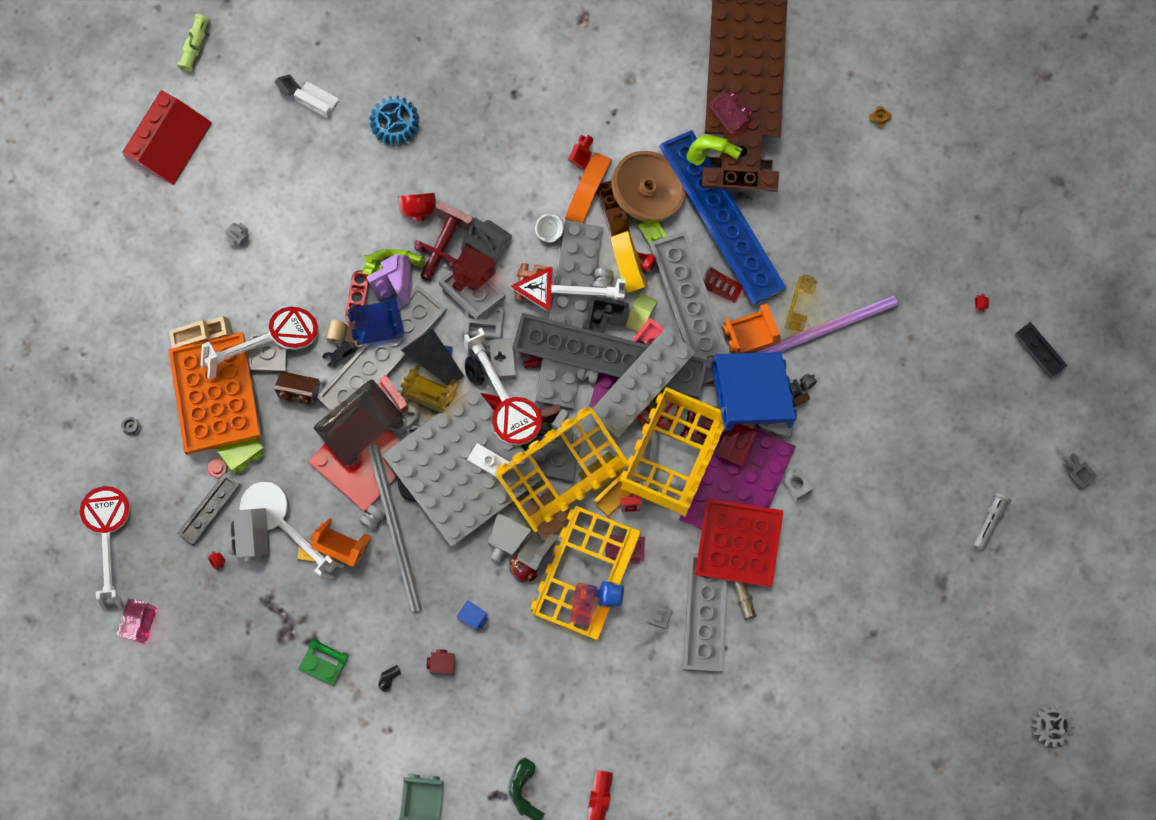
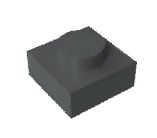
[275,74,301,96]

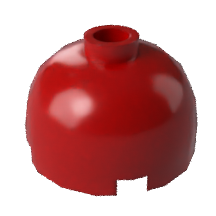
[398,193,436,222]

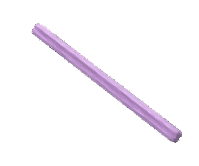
[754,296,898,353]

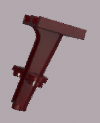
[414,201,473,281]

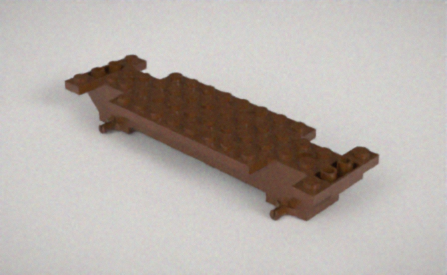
[702,0,787,192]

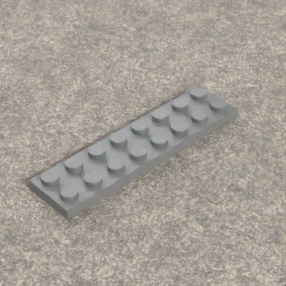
[650,231,729,385]
[316,285,446,422]

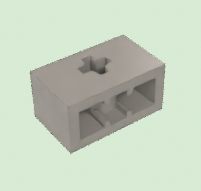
[486,338,516,381]

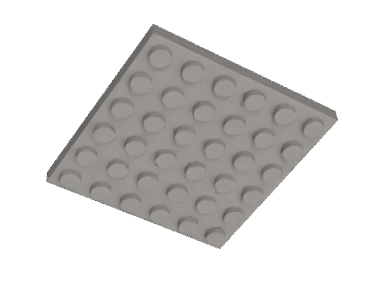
[382,387,543,548]

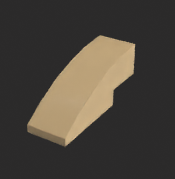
[169,316,232,348]

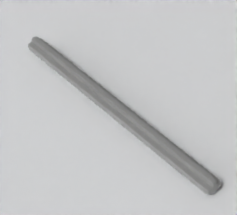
[368,445,421,613]

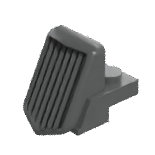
[461,217,512,270]

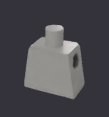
[488,513,531,563]

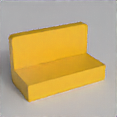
[594,473,633,517]

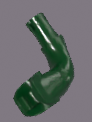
[508,758,545,820]

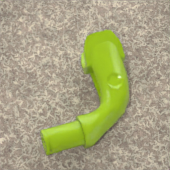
[687,134,742,165]
[363,249,425,275]

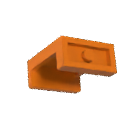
[722,303,781,354]
[311,518,371,567]

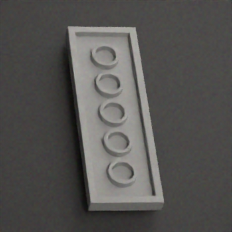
[592,327,695,438]
[683,553,727,672]

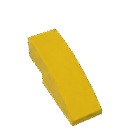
[611,230,648,293]

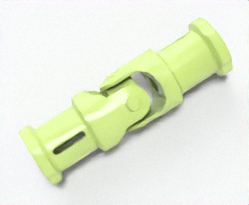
[177,14,211,72]

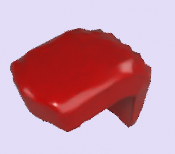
[637,252,656,272]

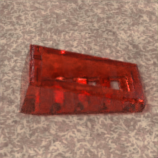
[703,267,743,303]

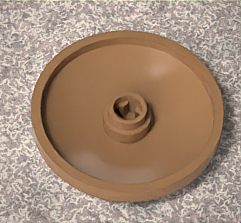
[611,151,685,222]

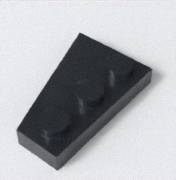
[401,328,464,387]

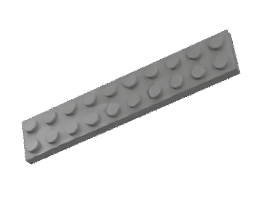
[535,220,603,410]

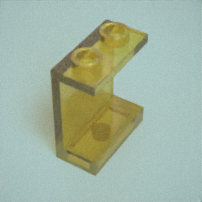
[784,275,817,332]

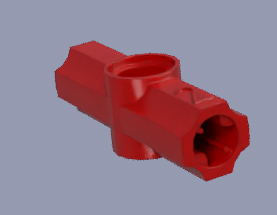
[587,770,613,820]

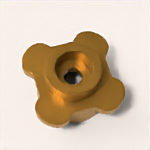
[869,106,892,128]

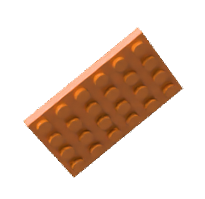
[168,332,261,455]

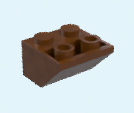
[274,371,320,406]

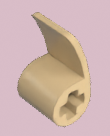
[326,320,366,347]

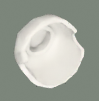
[535,214,564,243]

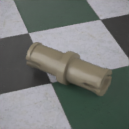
[733,582,757,620]

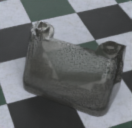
[313,379,406,469]

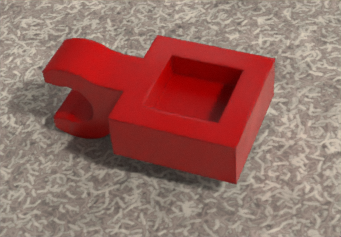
[568,135,594,169]

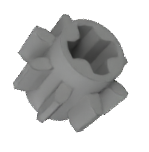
[225,222,249,246]

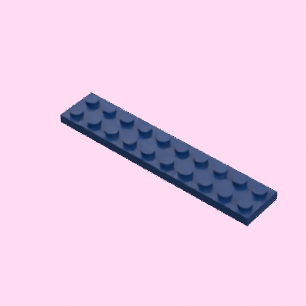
[659,130,786,305]

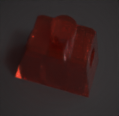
[452,245,496,292]

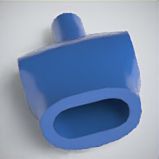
[587,581,624,607]

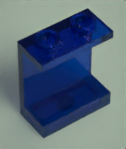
[347,296,404,345]

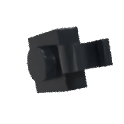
[322,341,358,367]

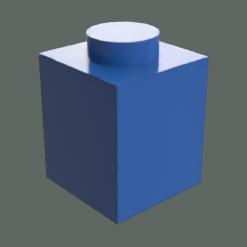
[457,600,488,631]

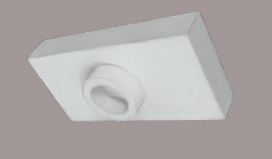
[467,443,509,478]

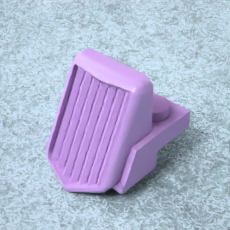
[367,253,411,307]

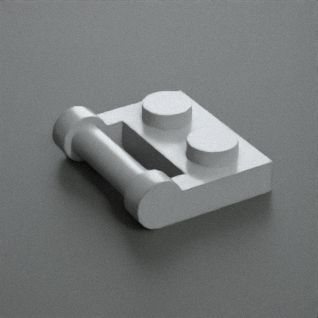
[462,307,504,340]

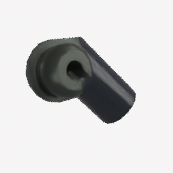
[378,665,401,692]

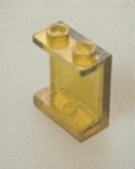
[400,364,460,414]

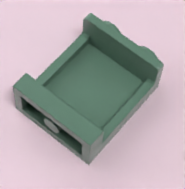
[399,774,444,820]

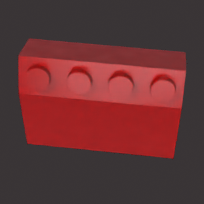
[122,90,212,185]

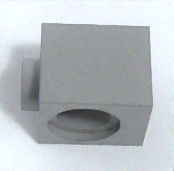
[783,470,813,502]

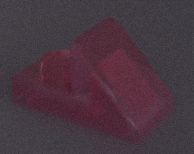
[570,582,597,625]

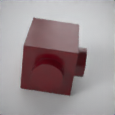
[427,649,455,675]

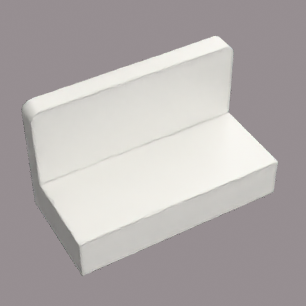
[294,82,338,118]

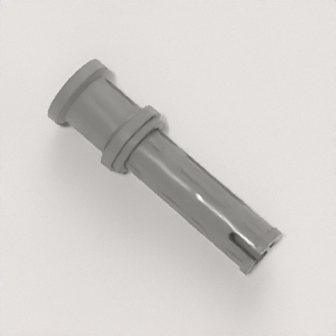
[973,493,1012,551]

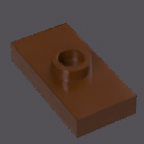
[540,404,561,424]

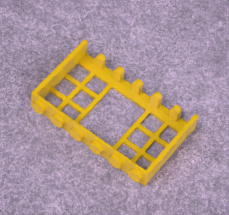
[619,387,724,516]
[494,407,629,533]
[530,506,641,641]

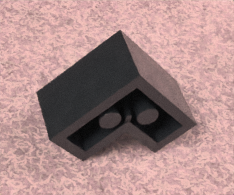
[585,296,629,333]

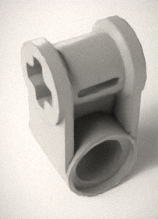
[756,423,794,439]

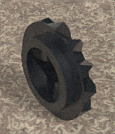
[465,356,485,386]

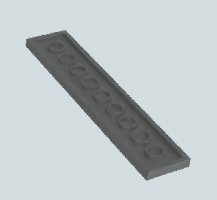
[512,313,708,398]

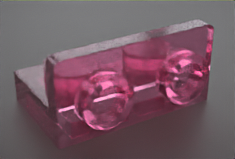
[708,90,753,134]
[605,535,645,564]
[116,598,157,644]

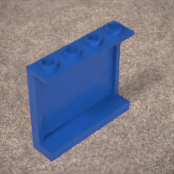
[711,352,797,431]

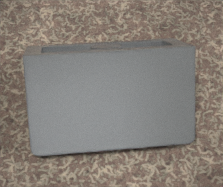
[552,409,574,443]
[517,533,558,570]

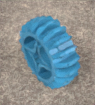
[369,95,420,146]

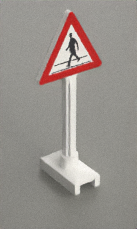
[511,266,625,312]

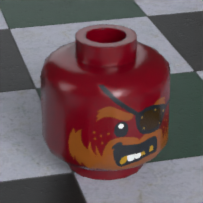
[510,555,538,583]

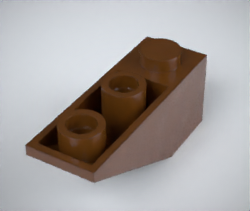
[597,180,630,237]

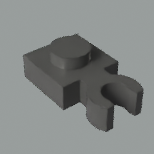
[1063,453,1097,489]

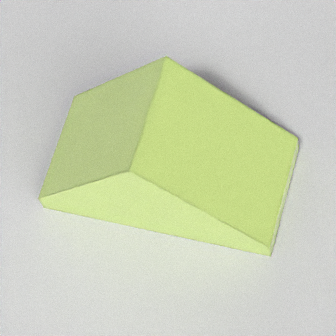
[625,293,658,333]

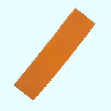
[565,152,612,223]

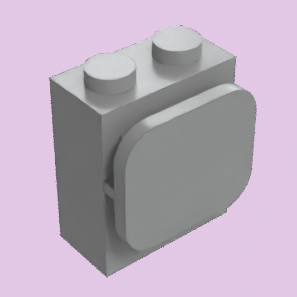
[227,508,269,561]

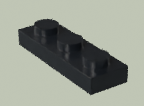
[1015,322,1067,378]

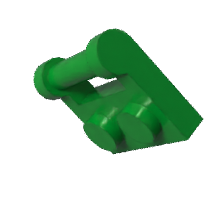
[298,638,349,687]

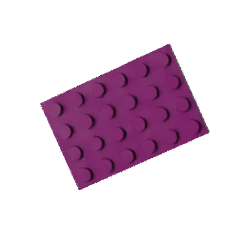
[679,428,796,530]

